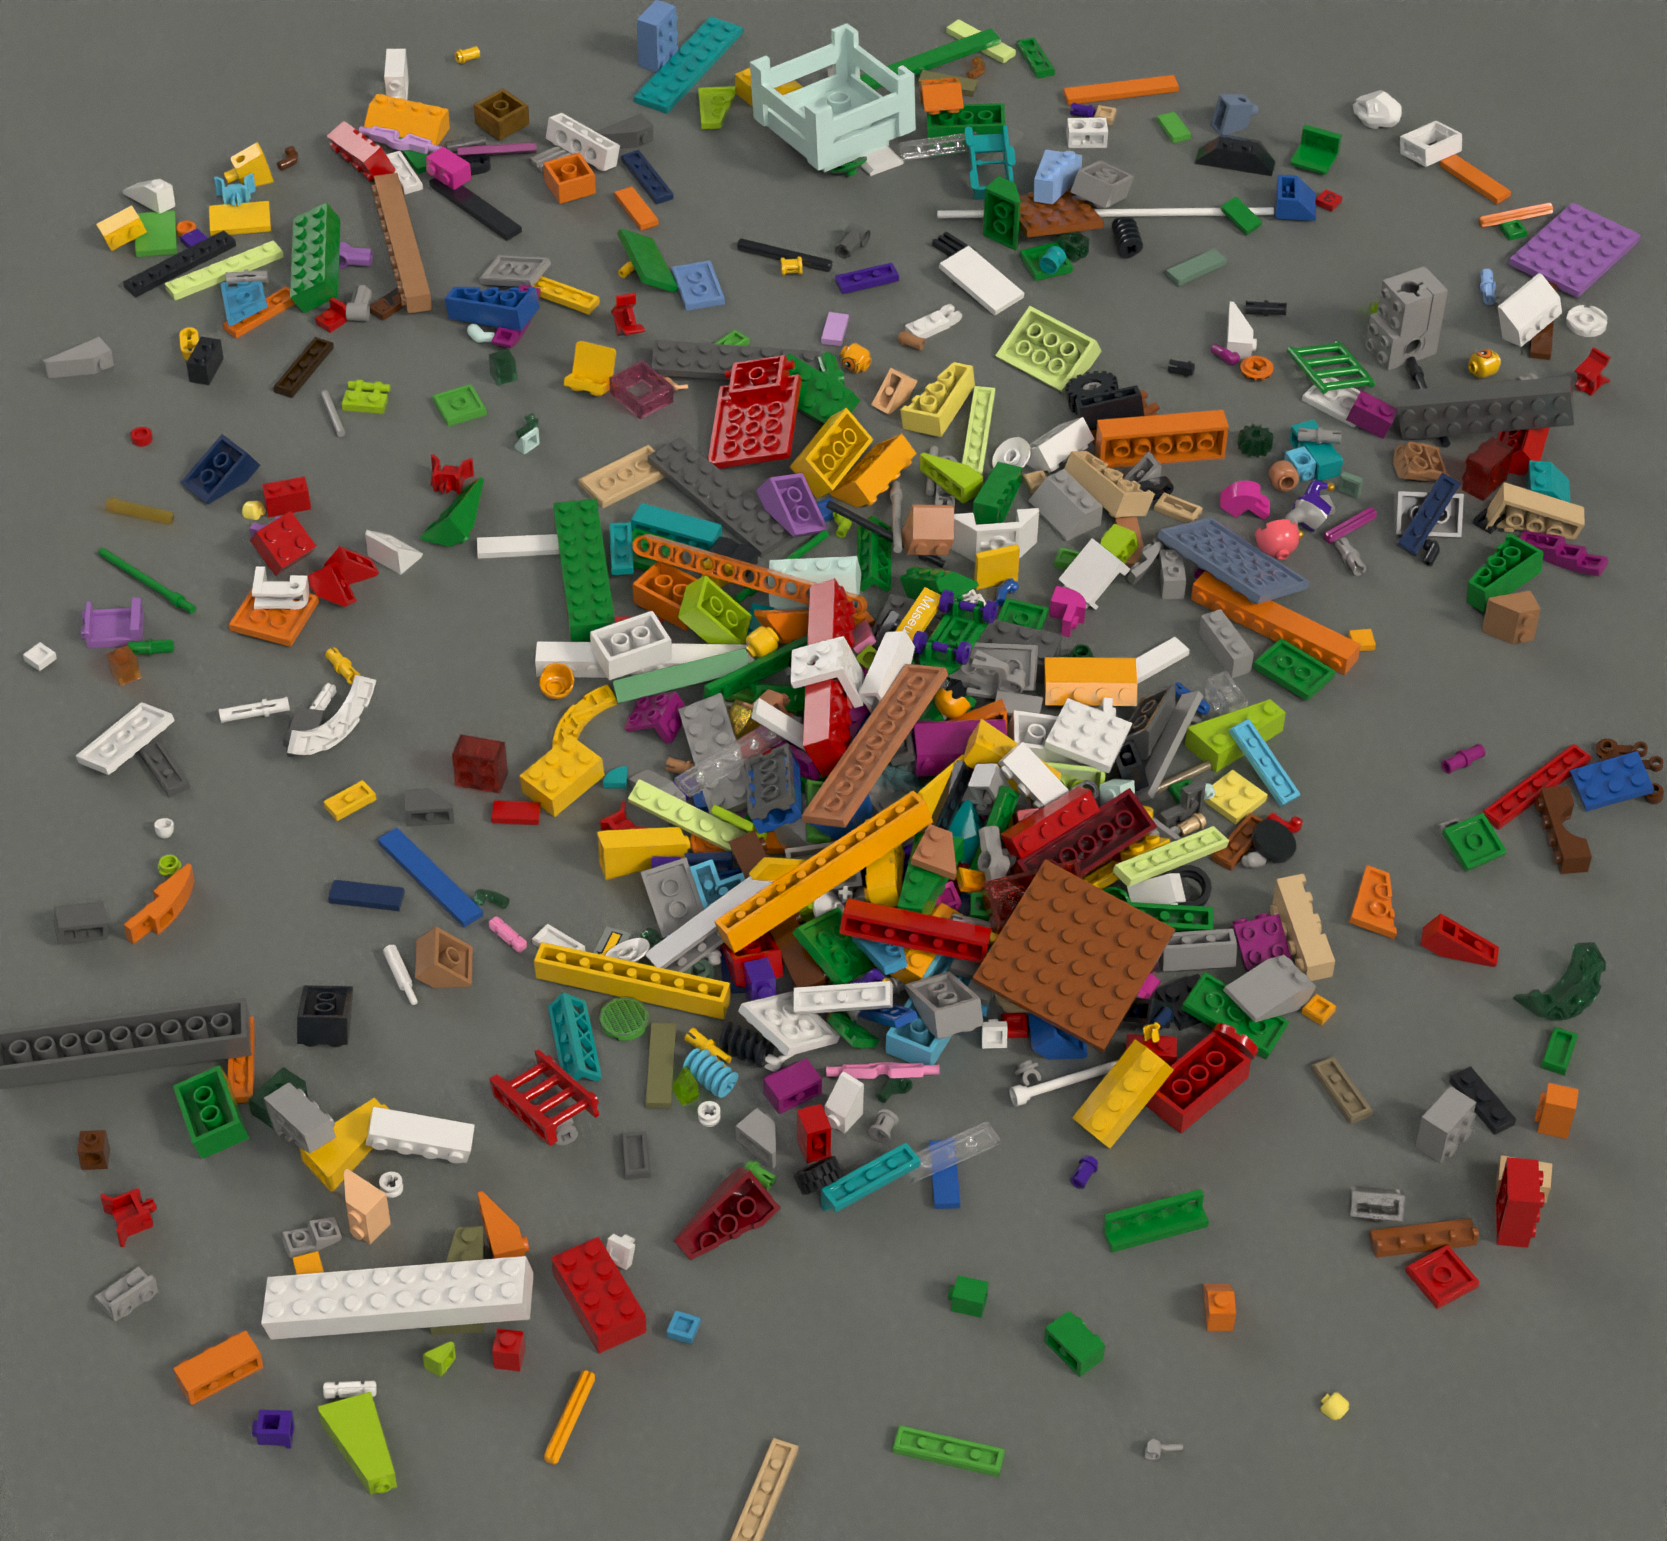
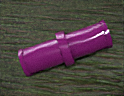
[1441,743,1486,774]

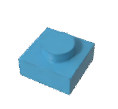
[666,1310,701,1345]

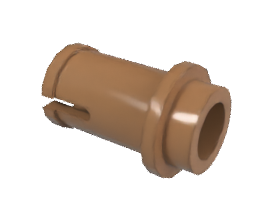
[898,330,925,351]
[665,757,696,778]

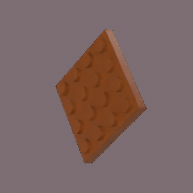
[1019,187,1104,238]

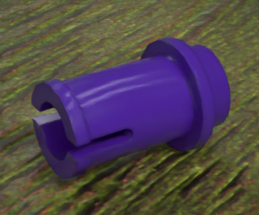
[1070,102,1096,118]
[1070,1155,1098,1189]

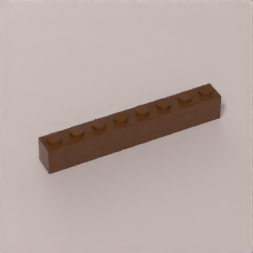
[729,830,830,988]

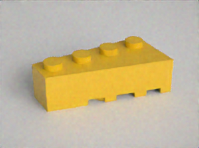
[963,719,1061,799]
[864,819,905,907]

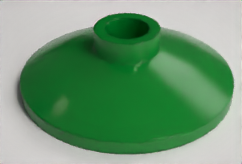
[830,156,867,177]

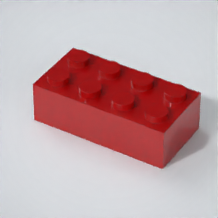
[1145,1031,1251,1134]
[551,1236,646,1354]

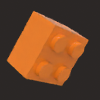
[543,152,596,204]

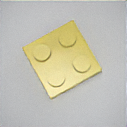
[1204,769,1268,825]

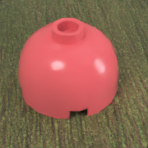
[1254,519,1299,560]

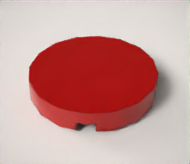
[1212,1023,1258,1060]

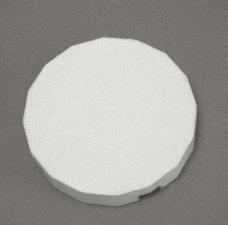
[1566,305,1607,337]

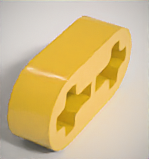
[179,327,199,361]

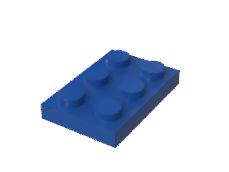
[1570,751,1654,812]

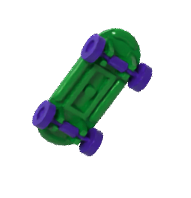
[912,590,998,675]

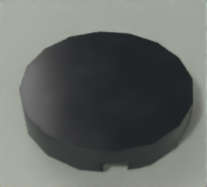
[1251,819,1297,863]

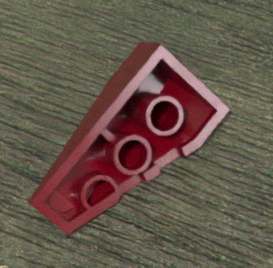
[673,1167,781,1260]

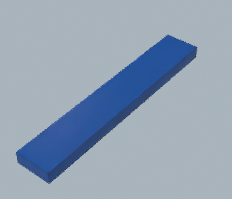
[378,828,483,927]

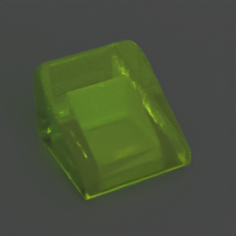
[673,1067,699,1106]

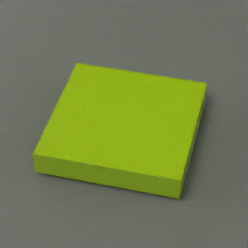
[710,804,768,840]

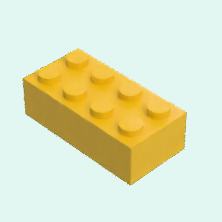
[790,408,874,499]

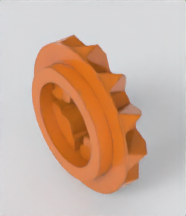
[1240,356,1274,381]

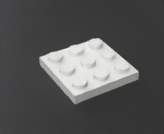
[1044,698,1132,773]
[738,991,841,1057]

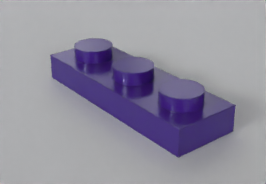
[835,263,899,294]

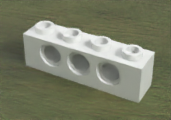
[546,113,620,171]

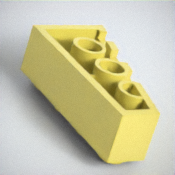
[900,362,975,437]

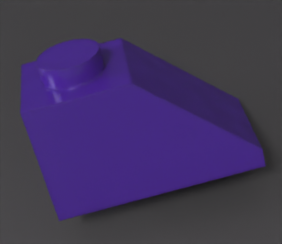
[744,958,776,1001]

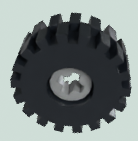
[1065,371,1119,415]

